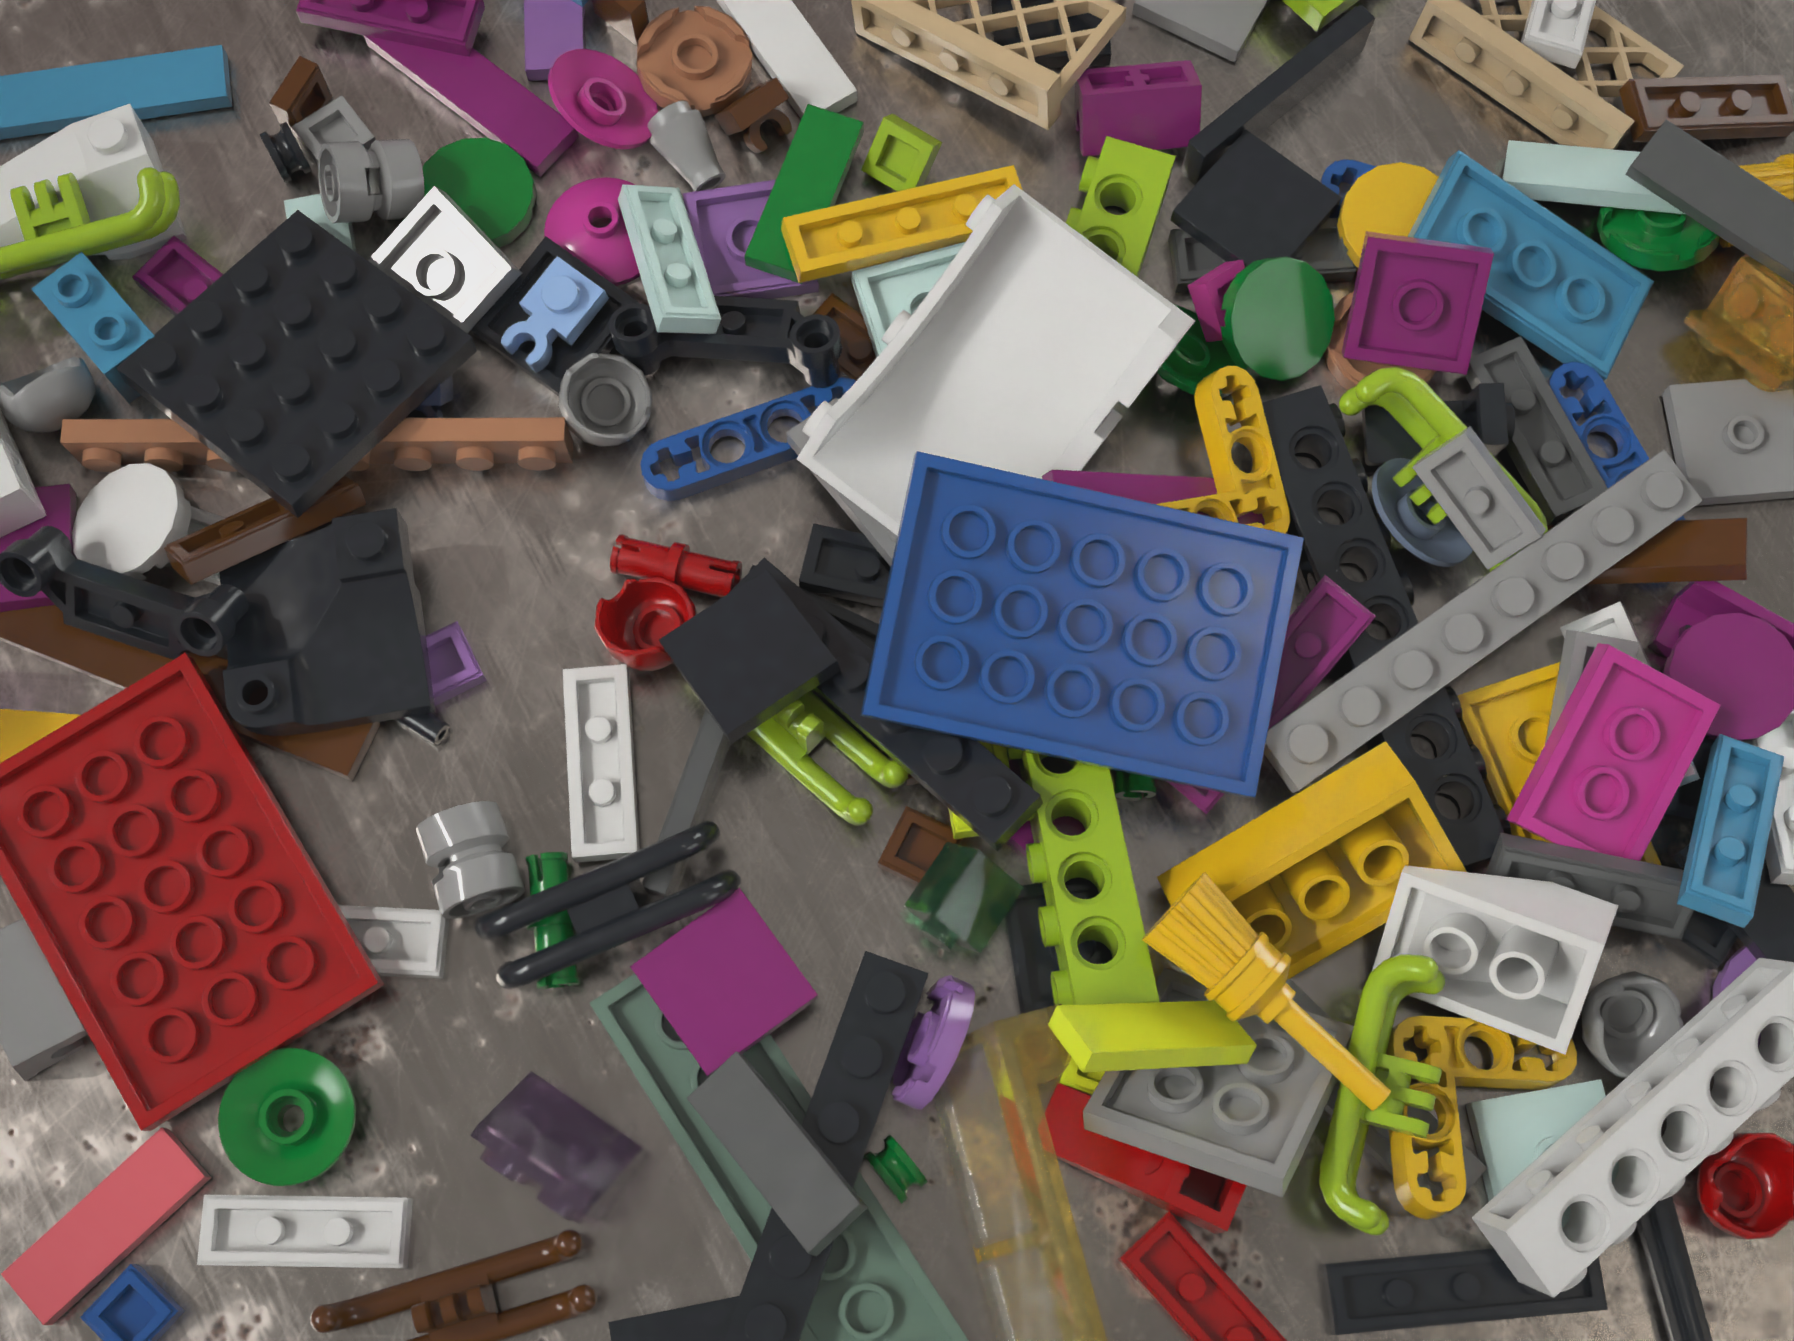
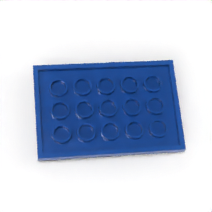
[860,451,1304,798]

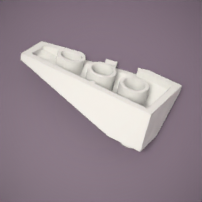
[0,104,187,260]

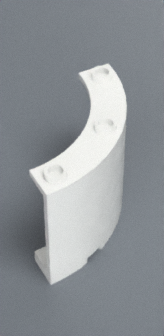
[797,184,1195,536]

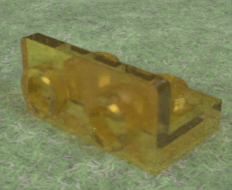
[1684,257,1794,393]

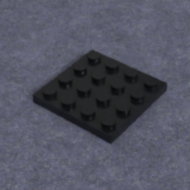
[116,210,477,518]

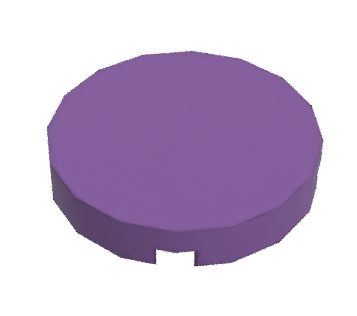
[891,975,975,1110]

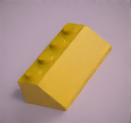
[1157,741,1467,980]

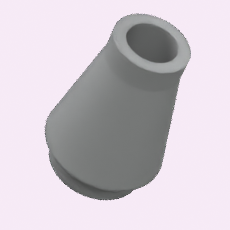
[647,101,726,191]

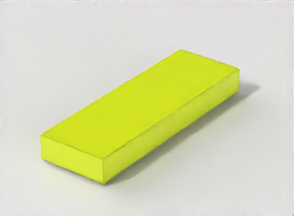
[1048,1000,1257,1073]

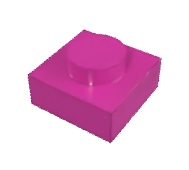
[1188,259,1245,342]

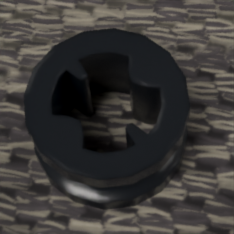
[259,122,312,184]

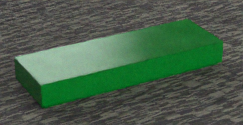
[745,104,864,284]

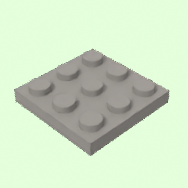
[1083,968,1354,1198]

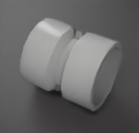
[318,139,424,223]
[416,801,525,919]

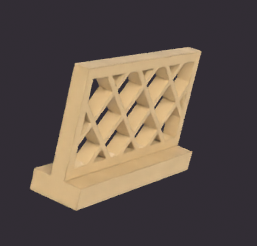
[851,0,1126,130]
[1408,0,1684,150]

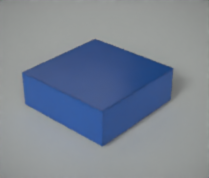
[80,1264,185,1341]

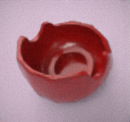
[594,577,697,671]
[1697,1133,1794,1239]

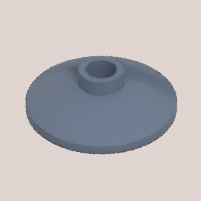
[1372,458,1473,567]

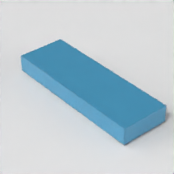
[1677,734,1784,928]

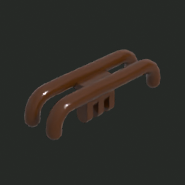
[310,1229,597,1341]

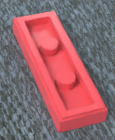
[1,1127,211,1325]

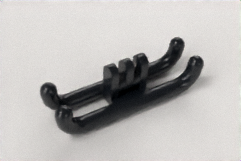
[475,820,741,989]

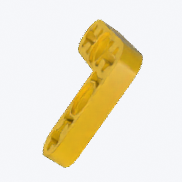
[1156,365,1290,534]
[1386,1016,1577,1220]

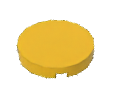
[1337,162,1439,268]

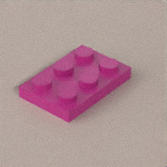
[1506,643,1721,861]

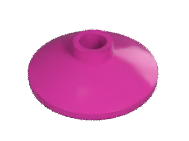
[548,49,658,149]
[544,177,640,286]

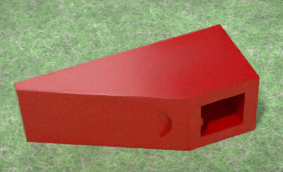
[1030,1083,1247,1234]

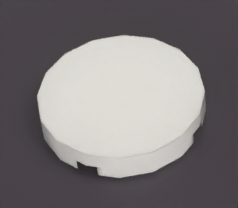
[72,463,192,580]

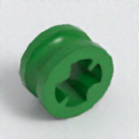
[864,1134,928,1204]

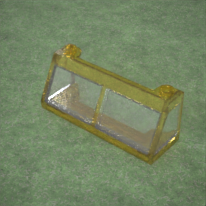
[933,1004,1107,1341]

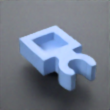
[501,256,609,373]

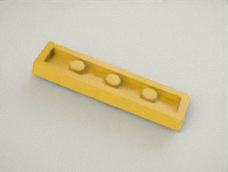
[781,165,1022,283]

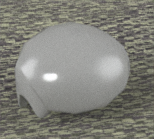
[558,353,652,447]
[0,357,96,433]
[1582,971,1684,1079]

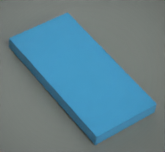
[1408,150,1654,381]

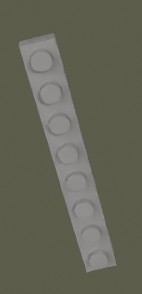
[1264,449,1703,793]

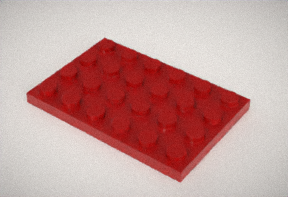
[0,652,384,1131]

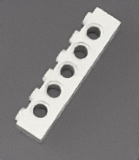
[1472,958,1794,1298]

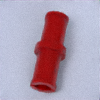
[610,534,742,597]

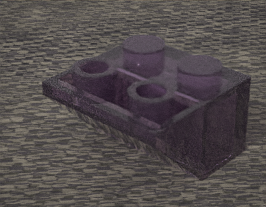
[470,1071,650,1224]

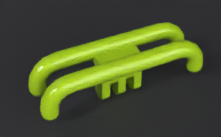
[0,167,180,280]
[1339,367,1548,572]
[747,691,908,826]
[1319,954,1445,1235]

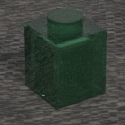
[904,842,1024,953]

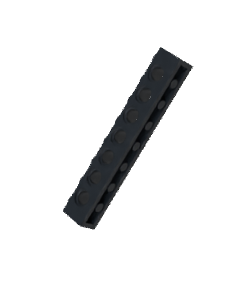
[1262,385,1512,872]

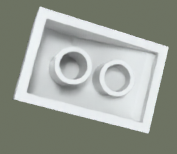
[1372,865,1619,1055]

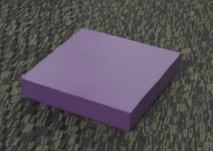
[682,180,819,299]

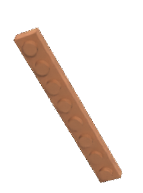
[60,417,573,472]

